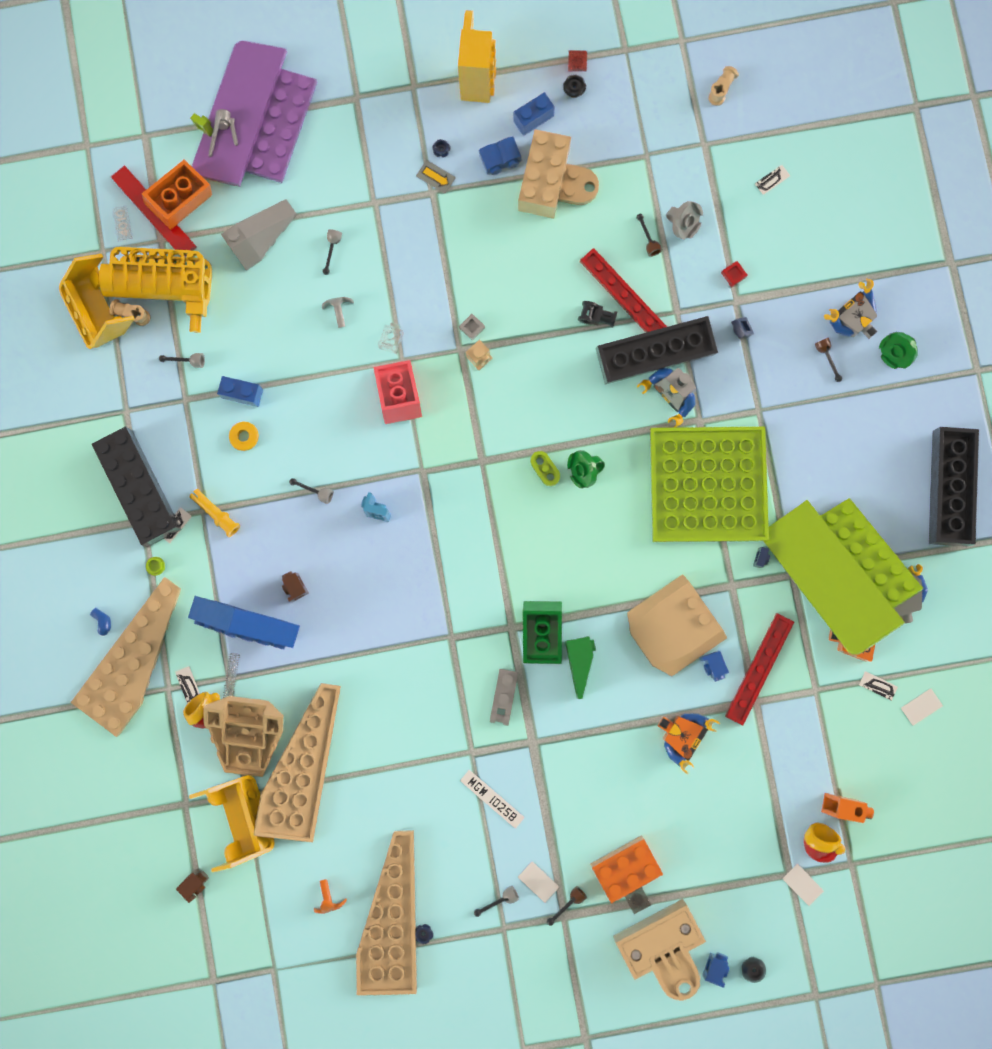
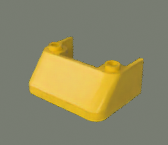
[59,254,135,349]
[189,775,275,873]

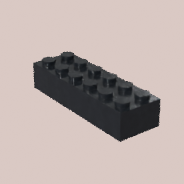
[595,316,718,385]
[91,426,182,547]
[929,427,979,547]

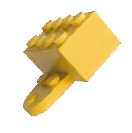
[458,10,496,103]

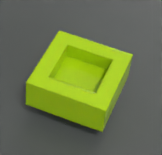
[190,113,213,137]

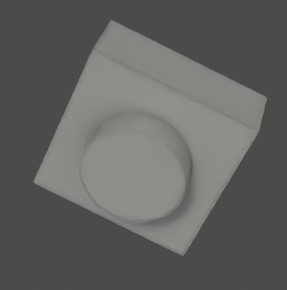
[459,313,485,341]

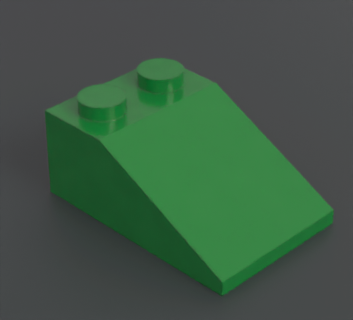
[523,601,562,664]
[565,636,596,700]

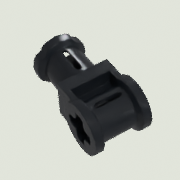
[578,301,618,328]

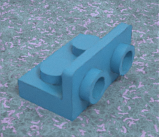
[361,492,391,522]

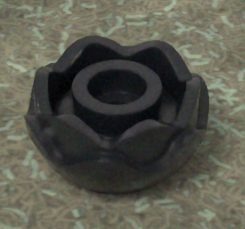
[563,75,586,98]
[741,957,766,983]

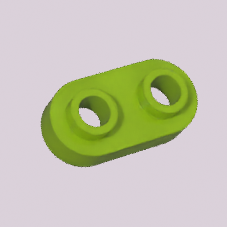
[530,451,560,487]

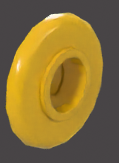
[229,421,259,451]

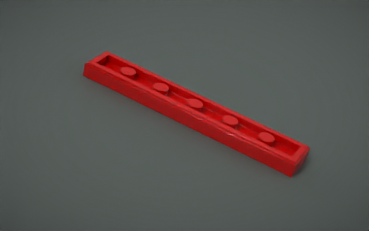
[111,165,197,257]
[580,248,667,333]
[724,613,794,726]

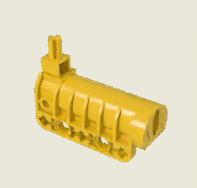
[99,247,212,333]

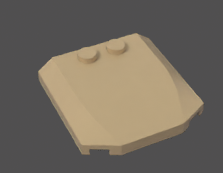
[627,574,727,676]

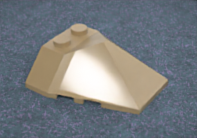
[203,696,284,777]

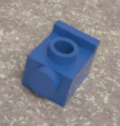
[700,651,729,682]
[702,952,729,988]

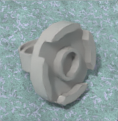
[666,201,703,240]

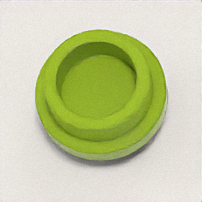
[146,557,165,576]

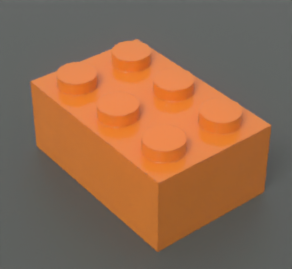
[142,159,212,230]
[591,835,664,904]

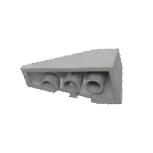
[221,199,297,271]

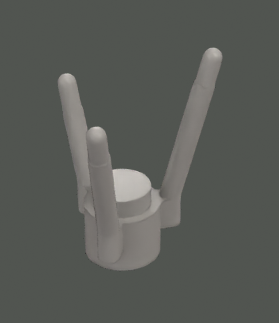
[208,109,238,157]

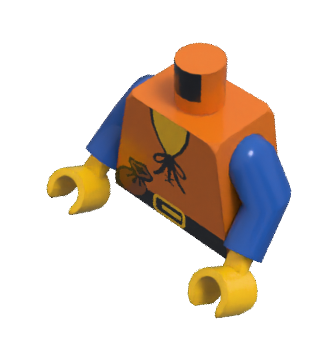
[658,713,720,774]

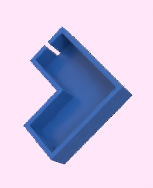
[188,595,300,650]

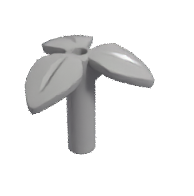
[321,297,354,328]

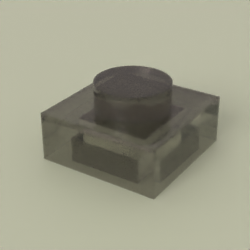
[625,887,651,914]

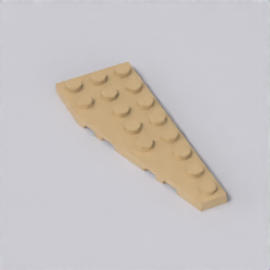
[70,577,181,737]
[253,683,341,843]
[356,830,417,996]

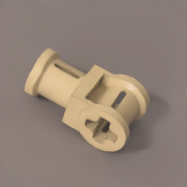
[708,66,739,106]
[109,299,151,326]

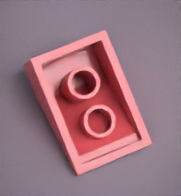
[373,360,422,424]

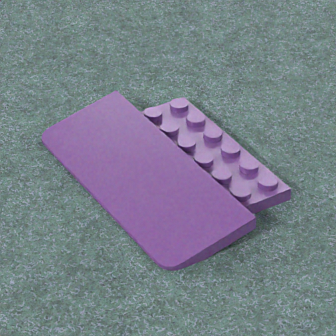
[192,41,317,187]

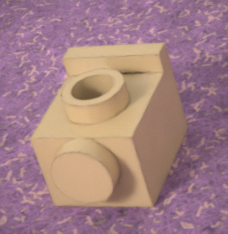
[466,339,493,371]

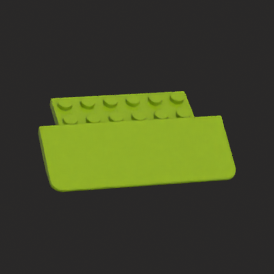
[763,498,923,655]

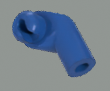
[90,608,111,636]

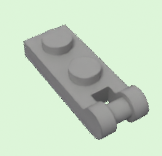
[489,669,519,726]

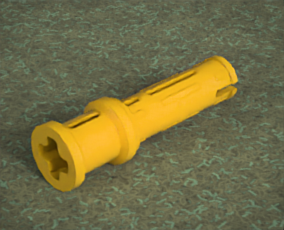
[189,489,241,537]

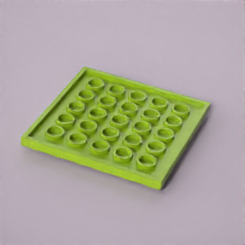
[650,426,769,542]

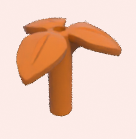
[314,879,347,914]

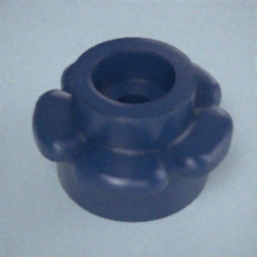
[432,139,451,158]
[415,924,434,944]

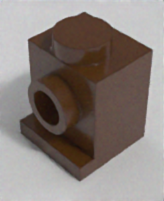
[281,571,309,603]
[176,869,209,903]

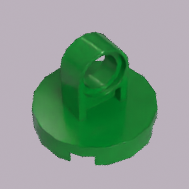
[879,331,918,369]
[567,450,605,489]

